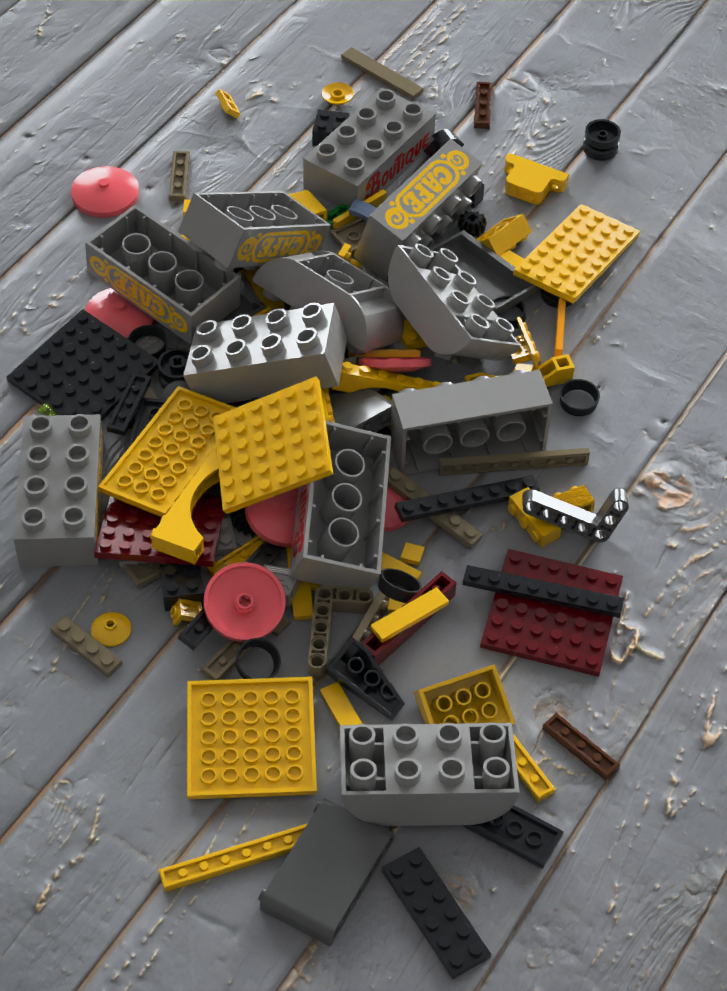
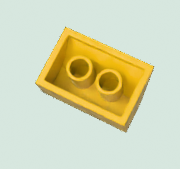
[477,214,533,256]

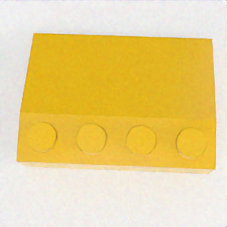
[413,664,515,725]

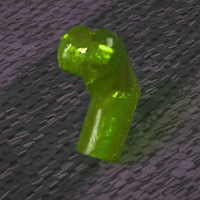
[38,404,57,416]

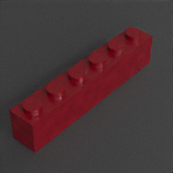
[361,571,457,666]

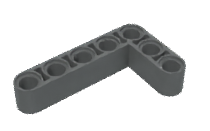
[522,489,629,542]

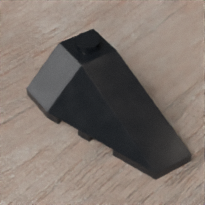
[325,637,405,721]

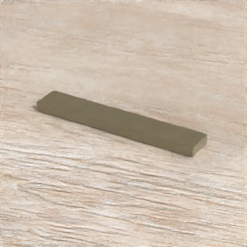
[341,47,423,100]

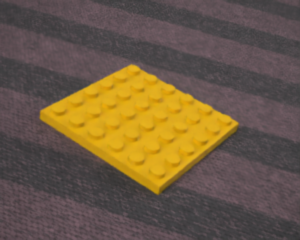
[213,377,333,514]
[187,677,317,799]

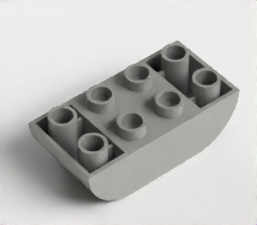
[388,244,521,361]
[252,250,404,355]
[340,722,520,826]

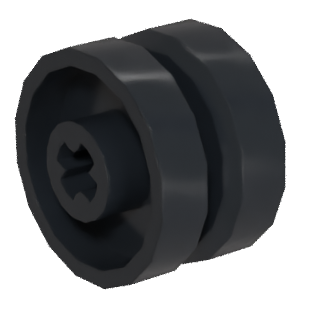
[583,119,621,161]
[157,348,190,389]

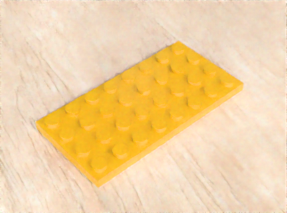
[513,204,640,304]
[98,386,236,517]

